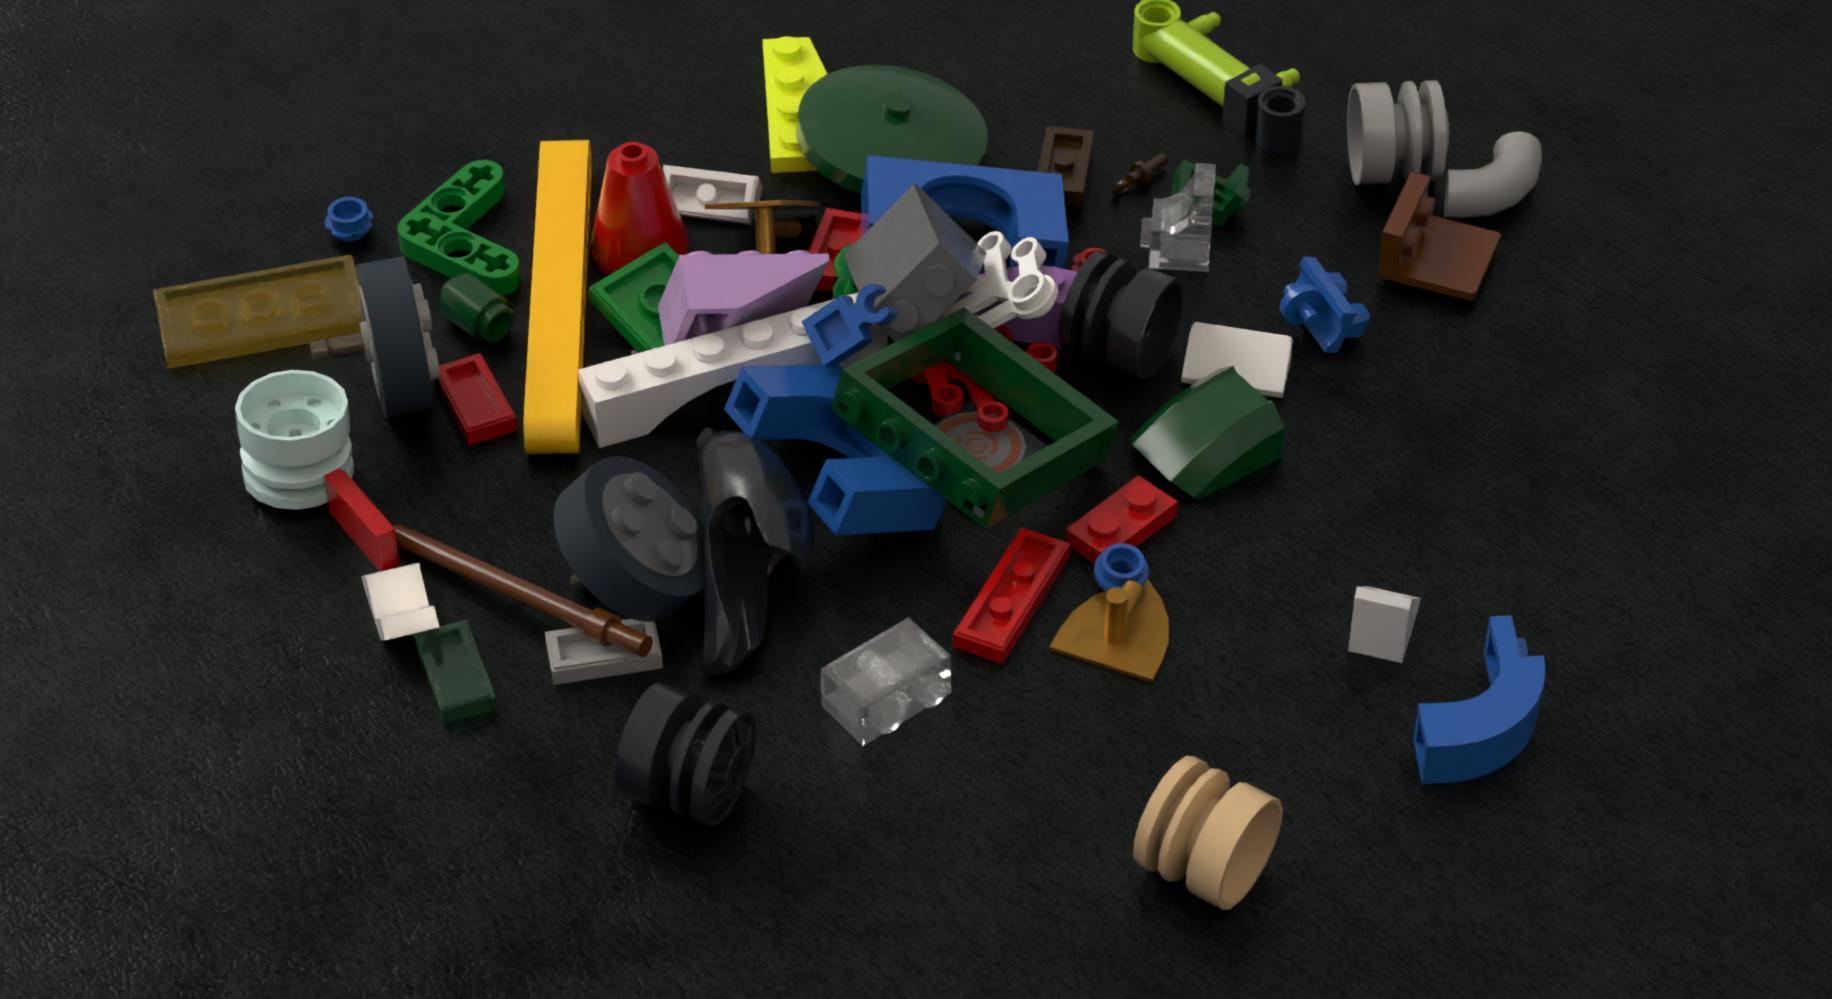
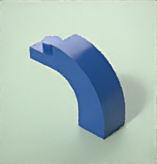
[1413,616,1545,784]

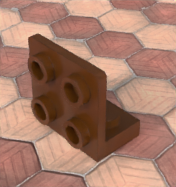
[1377,172,1500,301]

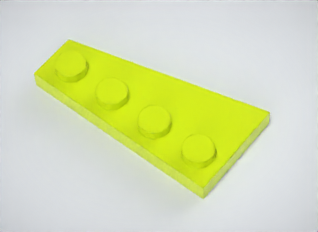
[763,36,828,173]

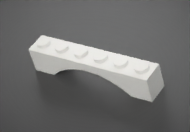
[578,293,888,448]

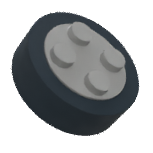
[310,256,440,418]

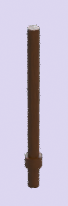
[393,524,653,657]

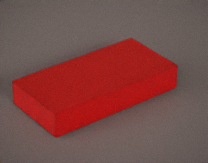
[434,353,518,445]
[323,468,400,572]

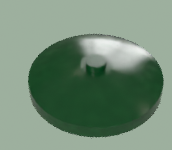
[796,65,988,194]

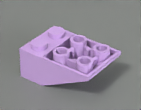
[658,250,830,346]

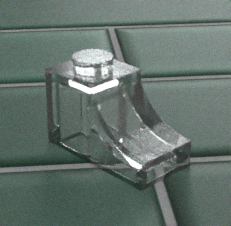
[1140,163,1216,272]

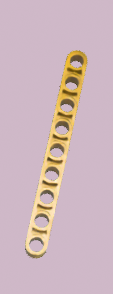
[524,140,592,455]

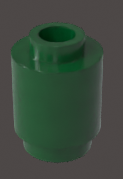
[439,273,514,343]

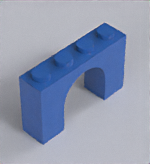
[861,155,1069,269]
[724,364,947,535]

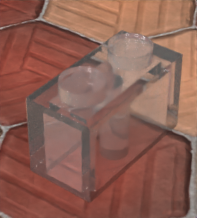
[821,617,951,746]

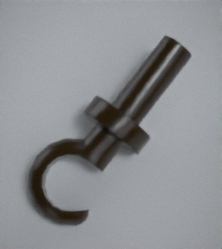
[1111,153,1168,195]

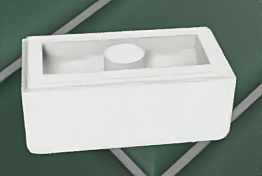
[663,165,763,225]
[1181,322,1293,398]

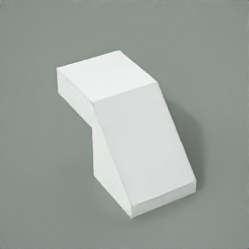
[361,563,439,640]

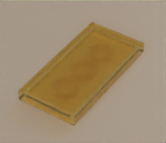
[153,255,362,369]

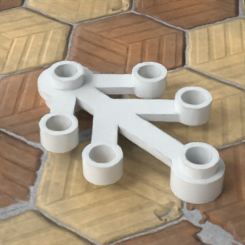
[935,231,1058,328]

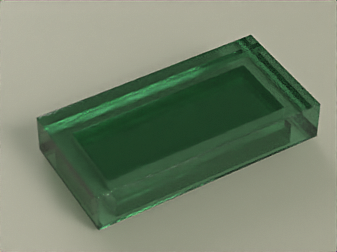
[413,620,497,724]

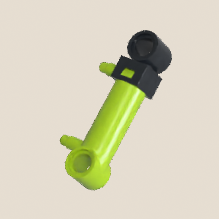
[1133,0,1306,153]

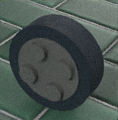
[554,456,705,622]

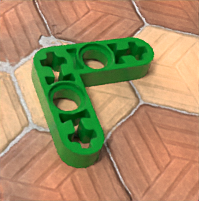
[397,160,521,296]

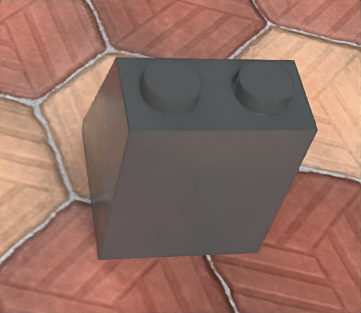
[844,183,987,342]

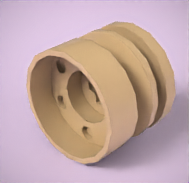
[1133,756,1283,910]

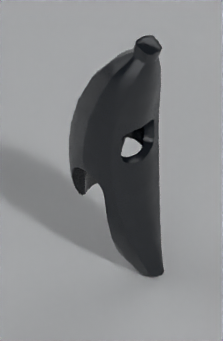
[696,428,814,677]

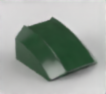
[1131,365,1284,500]

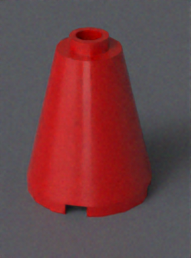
[590,142,689,276]

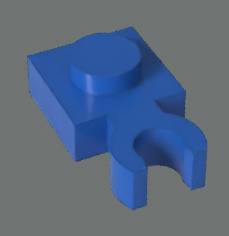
[801,284,898,368]

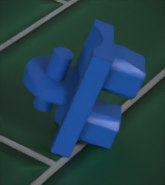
[1279,257,1370,353]

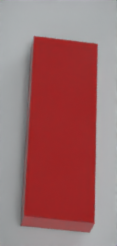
[953,527,1070,664]

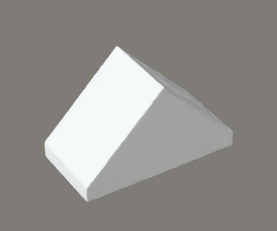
[1348,586,1421,663]

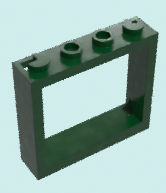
[830,307,1119,529]

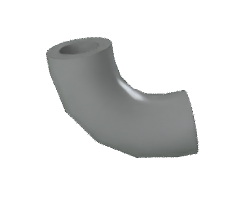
[1444,131,1542,218]

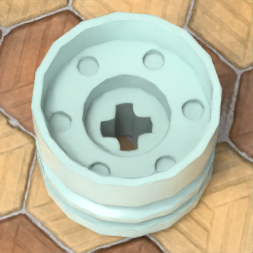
[235,370,354,510]

